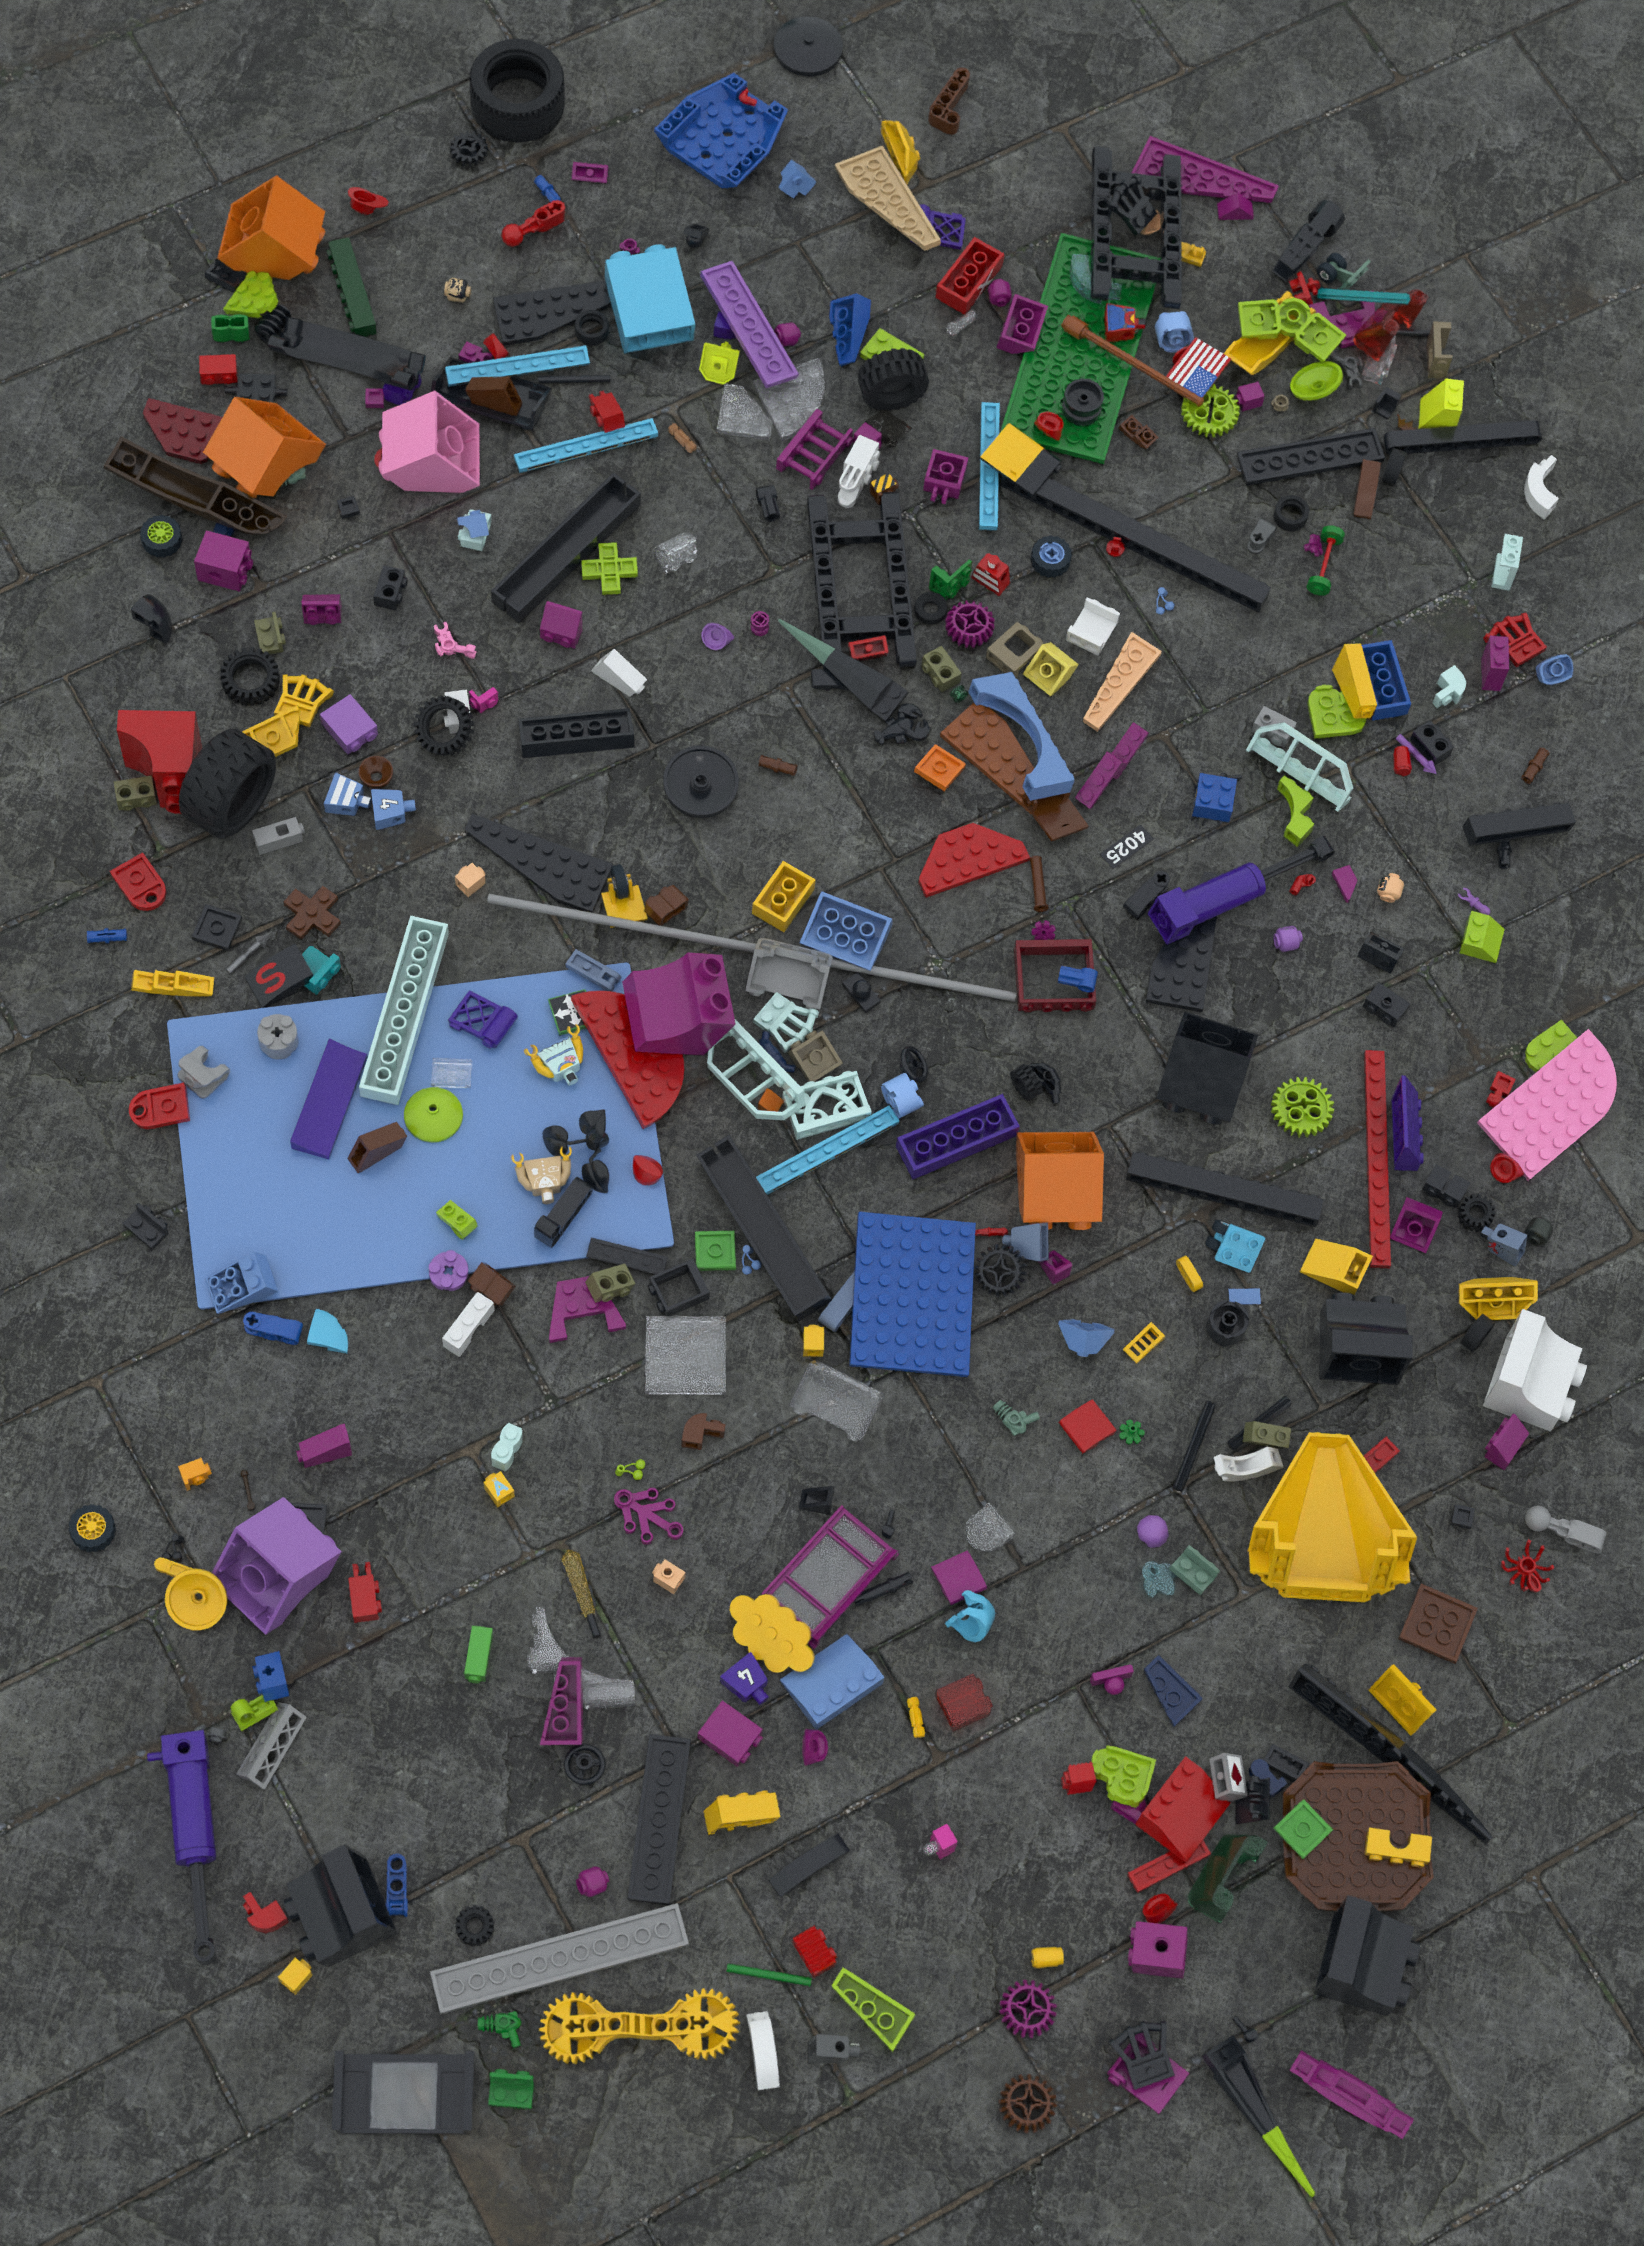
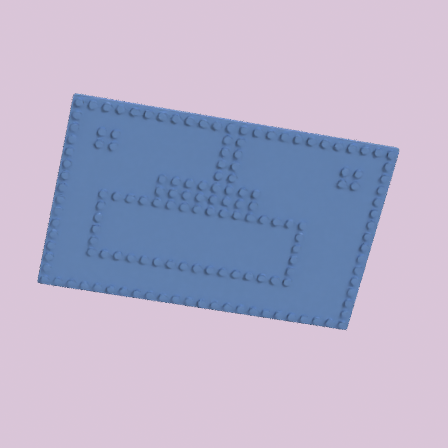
[167,963,674,1310]

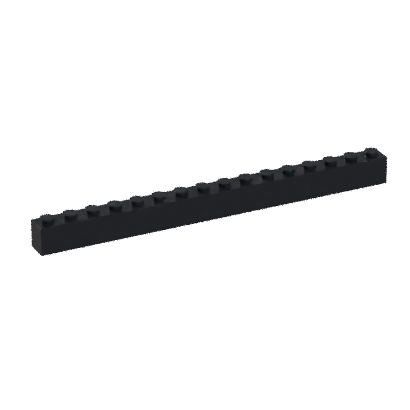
[1001,475,1271,613]

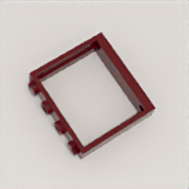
[1014,939,1096,1012]

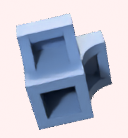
[779,160,816,198]
[457,510,489,538]

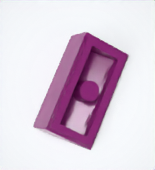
[572,162,609,183]

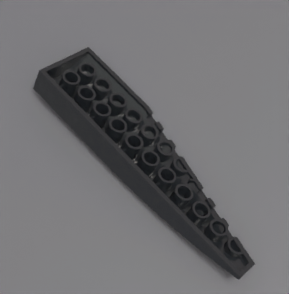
[1288,1663,1492,1845]

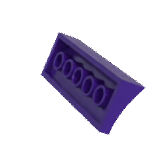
[290,1038,367,1159]

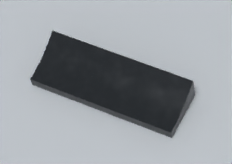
[518,708,635,758]

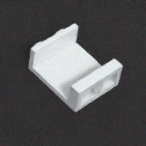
[1066,598,1120,656]

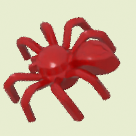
[1501,1539,1554,1592]

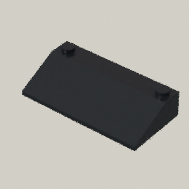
[431,357,552,430]

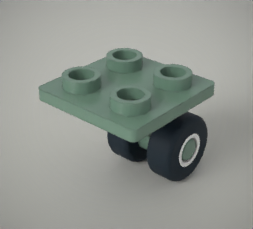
[1317,253,1371,290]

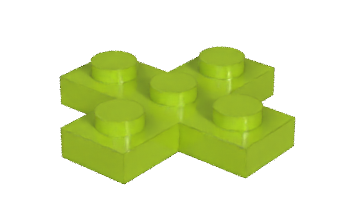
[581,542,638,595]

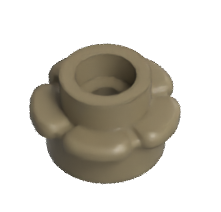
[1272,395,1289,412]

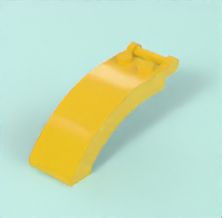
[1224,291,1316,375]

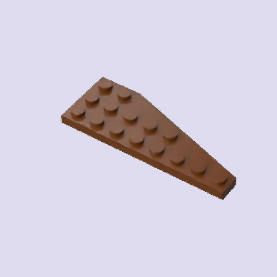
[940,703,1034,816]

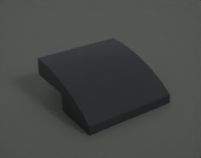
[204,256,247,293]

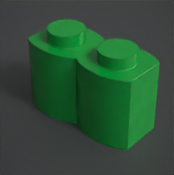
[211,314,250,342]

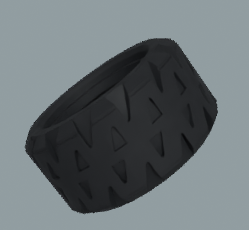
[179,729,276,839]

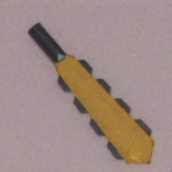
[561,1549,601,1638]

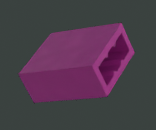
[1481,636,1509,691]
[697,1700,763,1767]

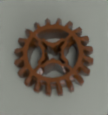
[998,2074,1057,2134]

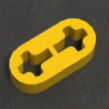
[1176,1256,1203,1292]

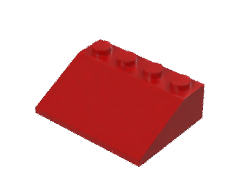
[1135,1756,1230,1862]

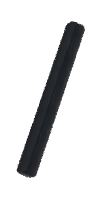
[1173,1401,1216,1492]

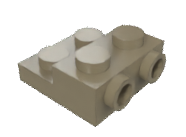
[787,1030,843,1082]

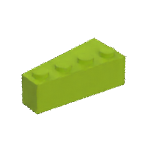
[832,1968,915,2053]

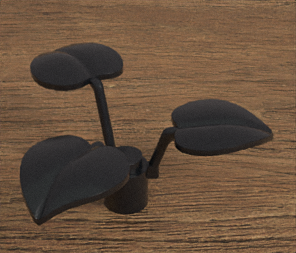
[542,1109,609,1193]

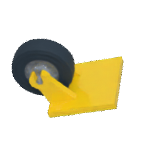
[601,864,648,928]

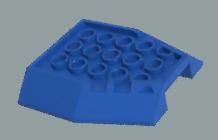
[654,73,788,188]

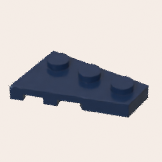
[1143,1655,1203,1728]

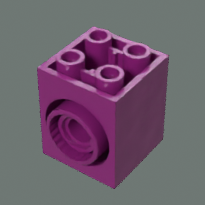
[194,530,253,592]
[1128,1921,1188,1979]

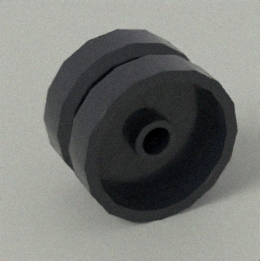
[1062,378,1104,426]

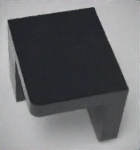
[1372,386,1402,419]

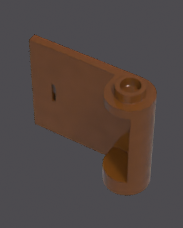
[1022,791,1089,842]

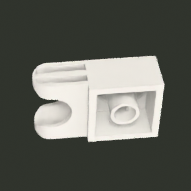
[838,435,880,508]

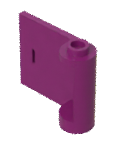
[1107,2033,1189,2114]

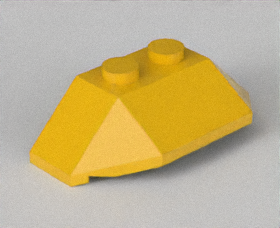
[881,120,920,184]
[1459,1277,1538,1320]

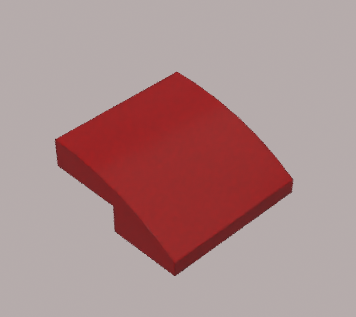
[1058,1399,1117,1454]

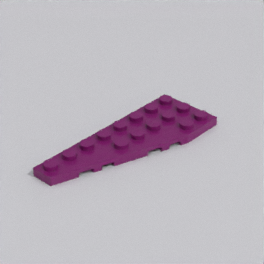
[1132,136,1279,203]

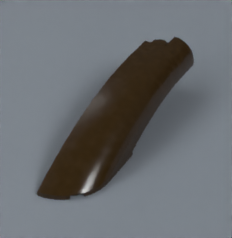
[103,436,288,535]

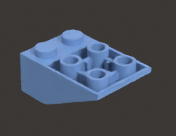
[205,1252,278,1314]

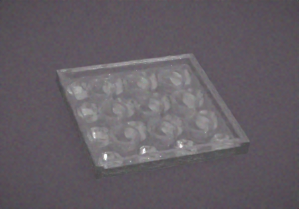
[645,1316,726,1395]

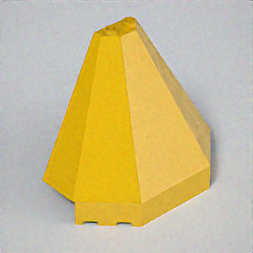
[1248,1432,1417,1602]

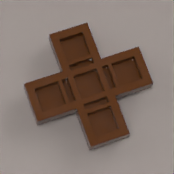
[283,886,341,940]

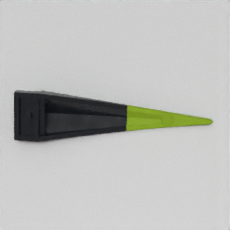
[1202,2035,1315,2197]

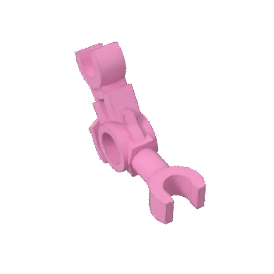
[434,622,477,659]

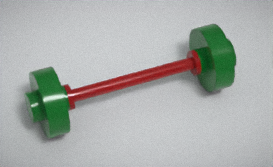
[1307,525,1345,596]

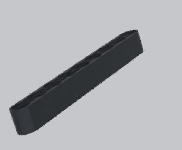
[1383,420,1542,455]

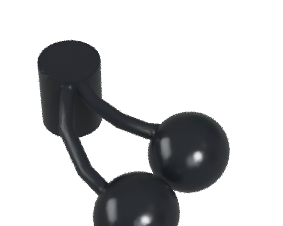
[162,1533,184,1562]

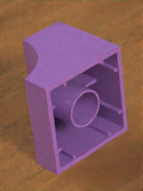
[212,1497,341,1635]

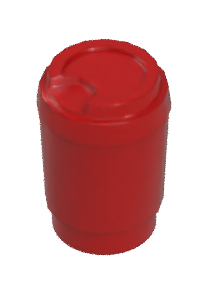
[1393,746,1412,776]

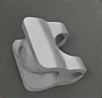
[178,1046,230,1098]

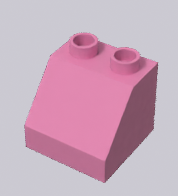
[379,391,480,493]

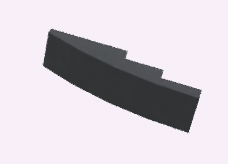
[1264,1744,1309,1783]

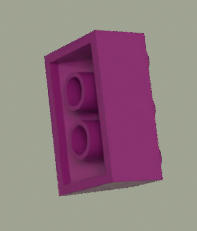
[996,294,1048,354]

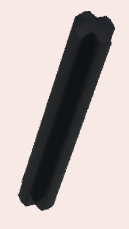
[1227,1396,1292,1450]

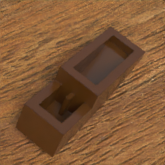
[1353,459,1381,519]

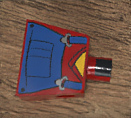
[1104,303,1146,342]

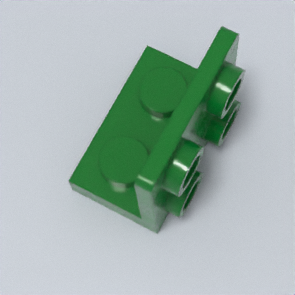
[928,559,972,601]
[488,2069,534,2109]

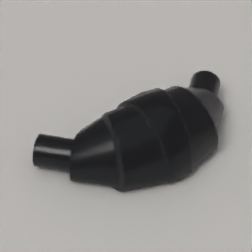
[1028,1062,1061,1103]

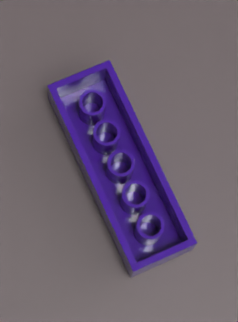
[896,1094,1020,1179]

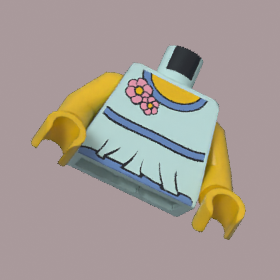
[524,1024,584,1086]

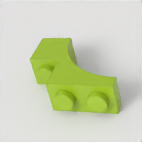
[1277,776,1314,847]

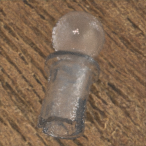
[946,310,978,335]

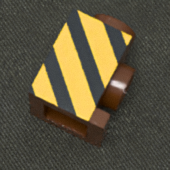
[869,473,899,505]

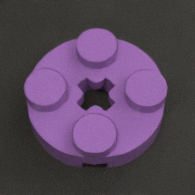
[429,1250,468,1291]

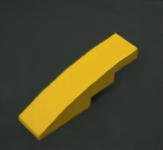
[131,970,214,996]

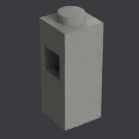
[252,817,305,855]

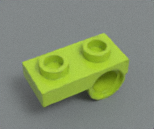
[436,1200,478,1240]
[231,1695,278,1731]

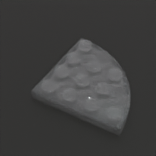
[753,358,825,441]

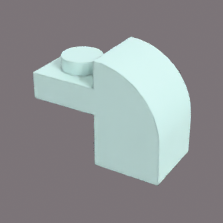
[1433,665,1466,708]

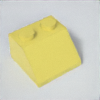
[1023,642,1079,696]

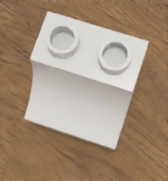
[1483,1309,1587,1431]

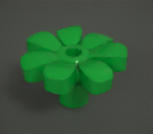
[1119,1420,1144,1445]

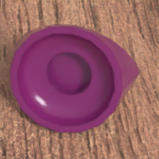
[802,1729,828,1766]

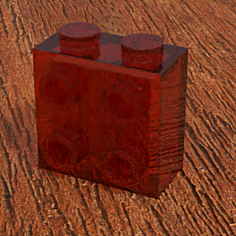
[935,1673,993,1732]

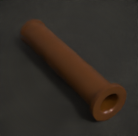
[1030,856,1049,912]

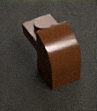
[681,1413,726,1450]

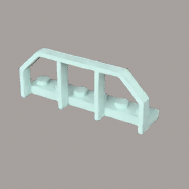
[1246,722,1353,812]
[707,1020,805,1120]

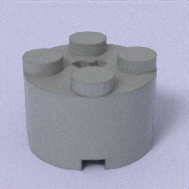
[257,1014,298,1059]

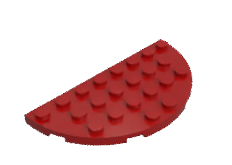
[571,991,684,1129]

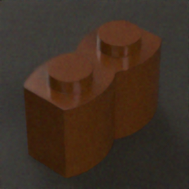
[644,885,689,926]
[468,1262,516,1306]

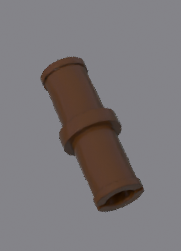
[1521,747,1550,784]
[758,755,798,776]

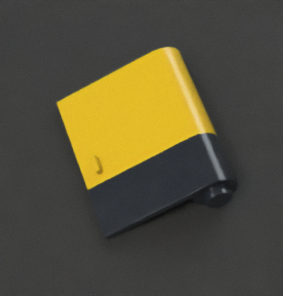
[980,423,1063,496]

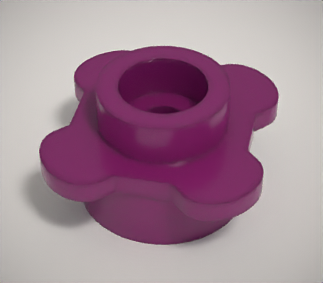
[619,239,640,255]

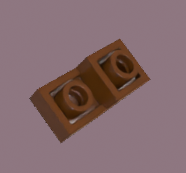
[1118,415,1159,449]

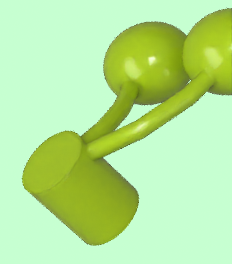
[615,1459,645,1480]

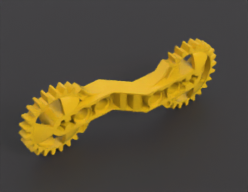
[539,1988,740,2064]

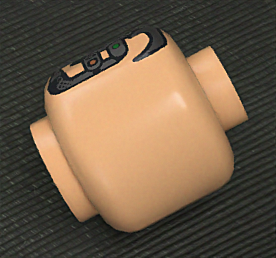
[1377,873,1404,903]

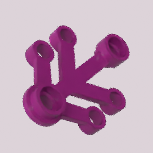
[614,1488,683,1545]

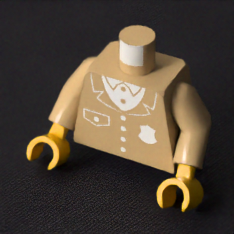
[511,1146,572,1204]

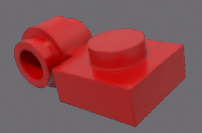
[1486,1071,1516,1108]

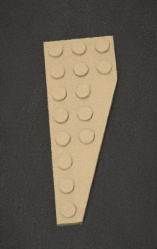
[835,146,941,251]

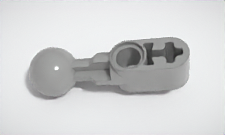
[1525,1506,1607,1553]

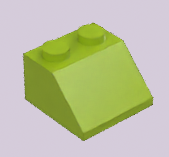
[1459,911,1504,963]

